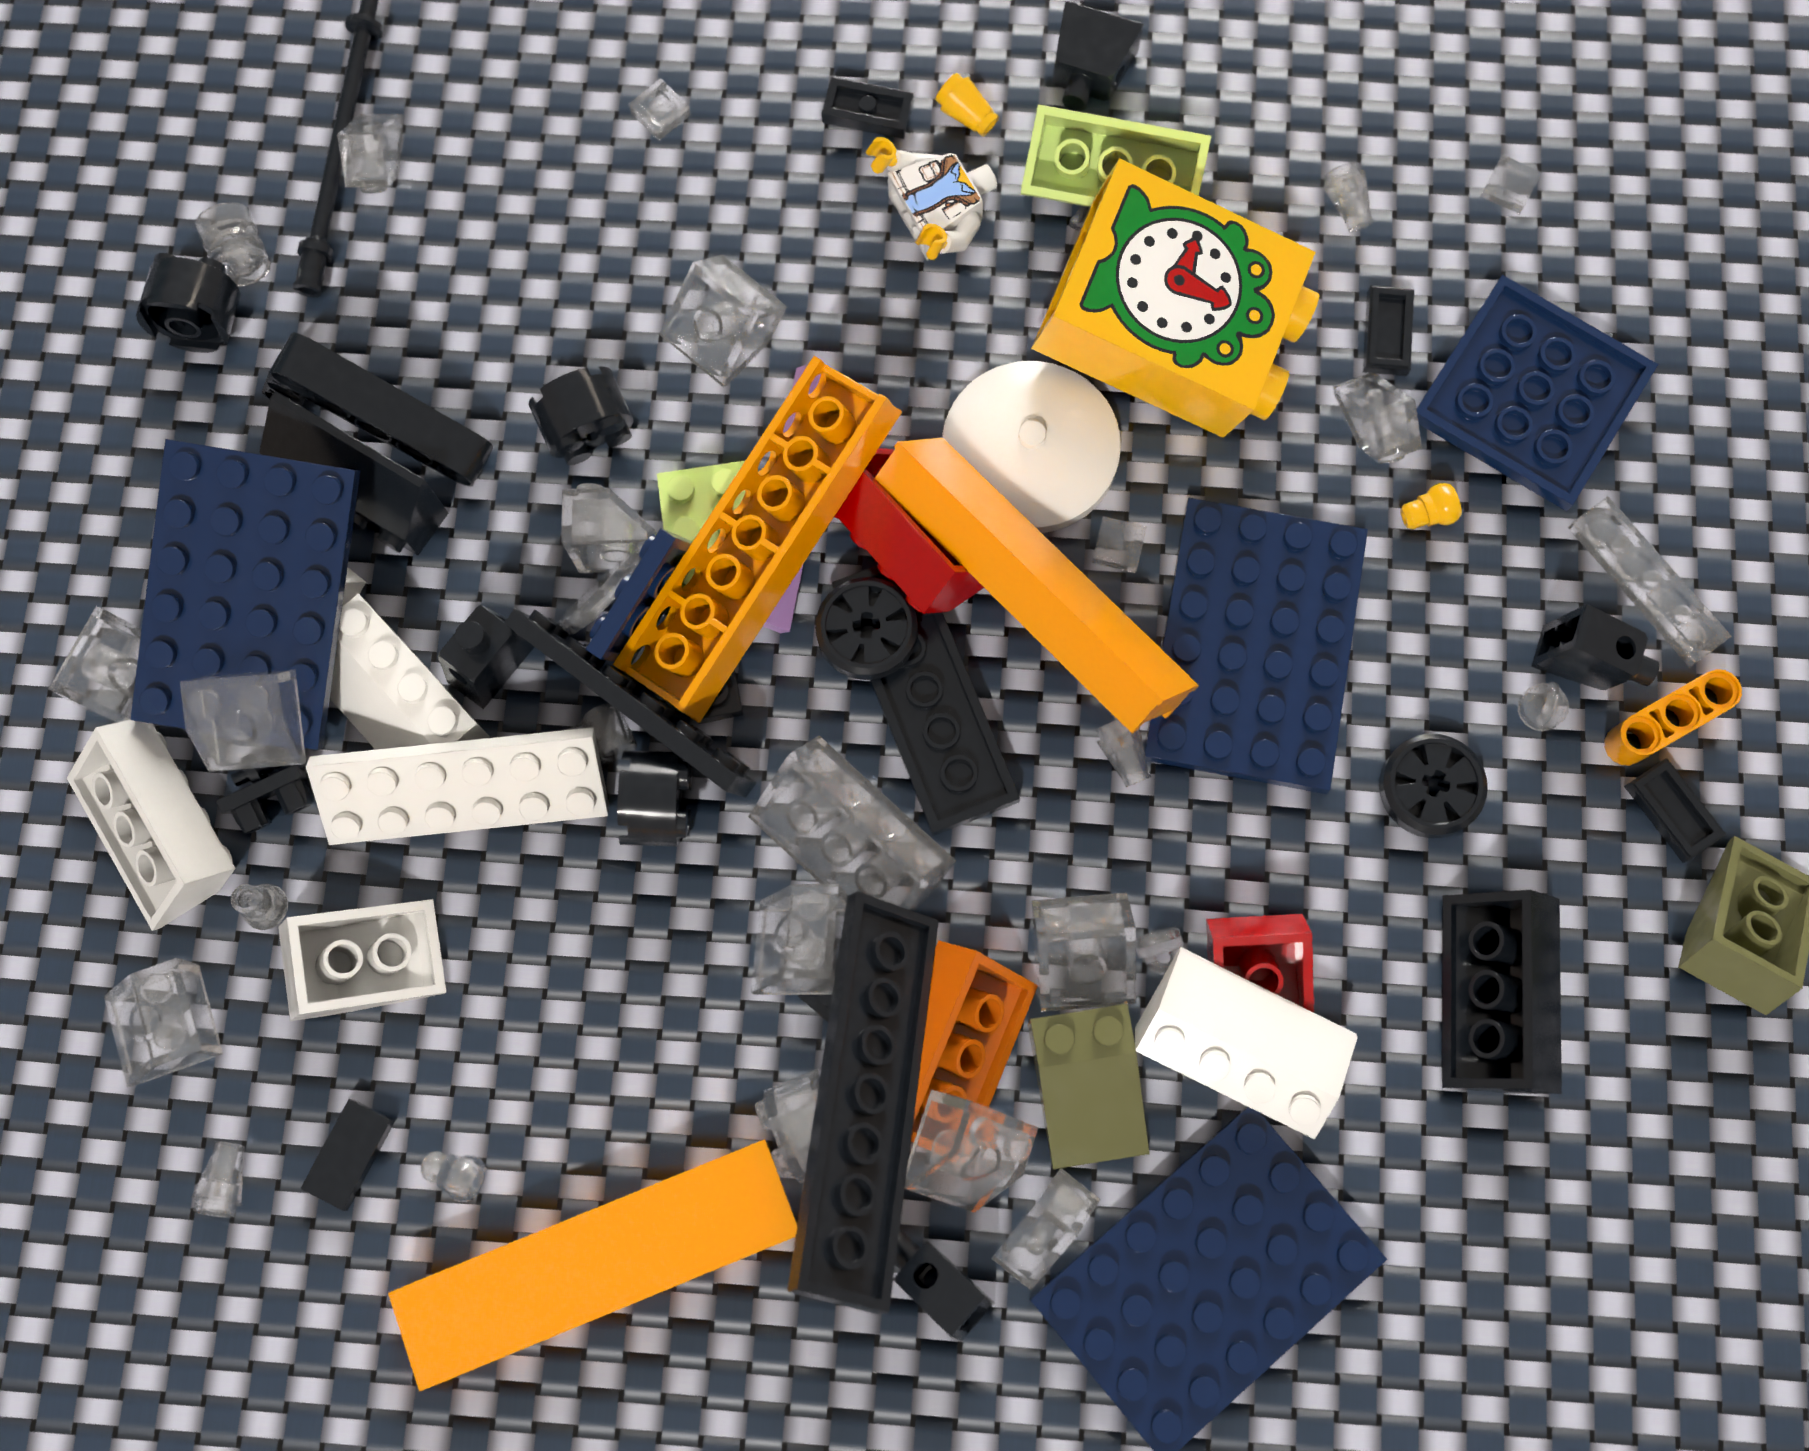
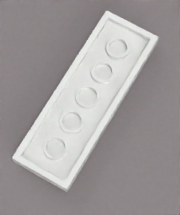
[306,727,609,845]

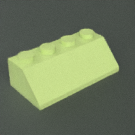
[1020,104,1211,207]

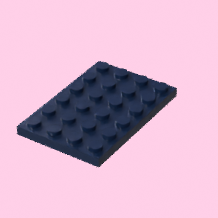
[130,439,360,750]
[1143,497,1368,794]
[1030,1106,1387,1451]

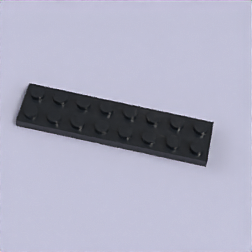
[787,891,939,1314]

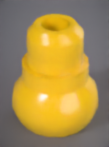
[1400,483,1462,529]

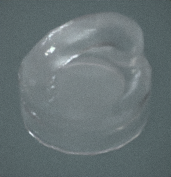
[1518,682,1569,731]
[1133,927,1184,975]

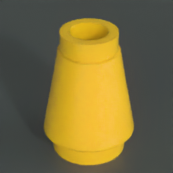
[935,73,999,137]

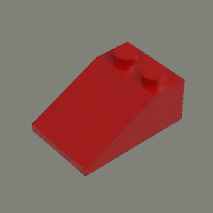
[1206,914,1314,1013]

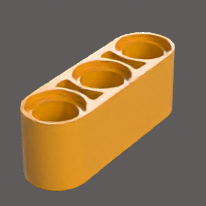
[1604,669,1742,766]

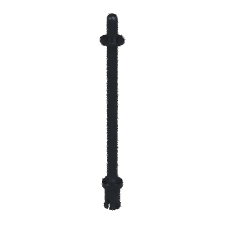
[293,0,384,298]

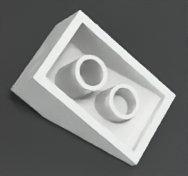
[278,899,447,1021]

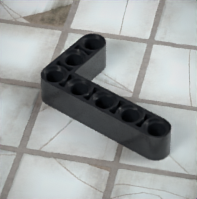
[262,332,493,487]

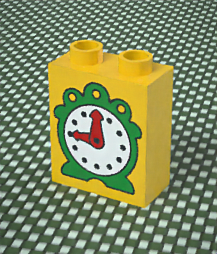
[1031,158,1319,438]

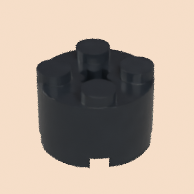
[136,253,241,353]
[528,366,634,465]
[617,750,693,847]

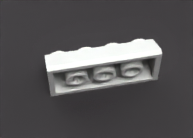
[330,593,490,750]
[67,720,236,931]
[1135,947,1357,1139]

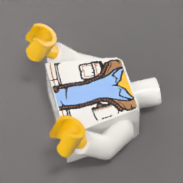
[866,137,997,260]

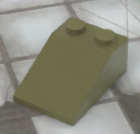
[1678,836,1809,1015]
[1028,1004,1149,1170]

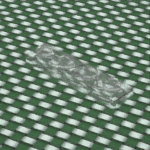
[1568,496,1732,668]

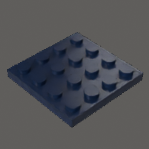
[1410,275,1659,512]

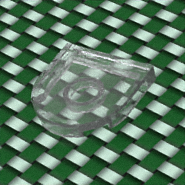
[557,549,641,635]

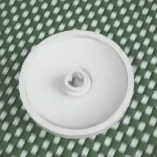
[942,361,1121,533]

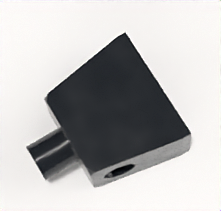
[1053,1,1143,111]
[1531,604,1659,690]
[438,605,534,710]
[893,1230,995,1341]

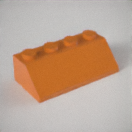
[911,940,1038,1166]

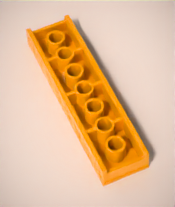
[613,356,902,723]
[874,438,1199,733]
[388,1139,797,1392]

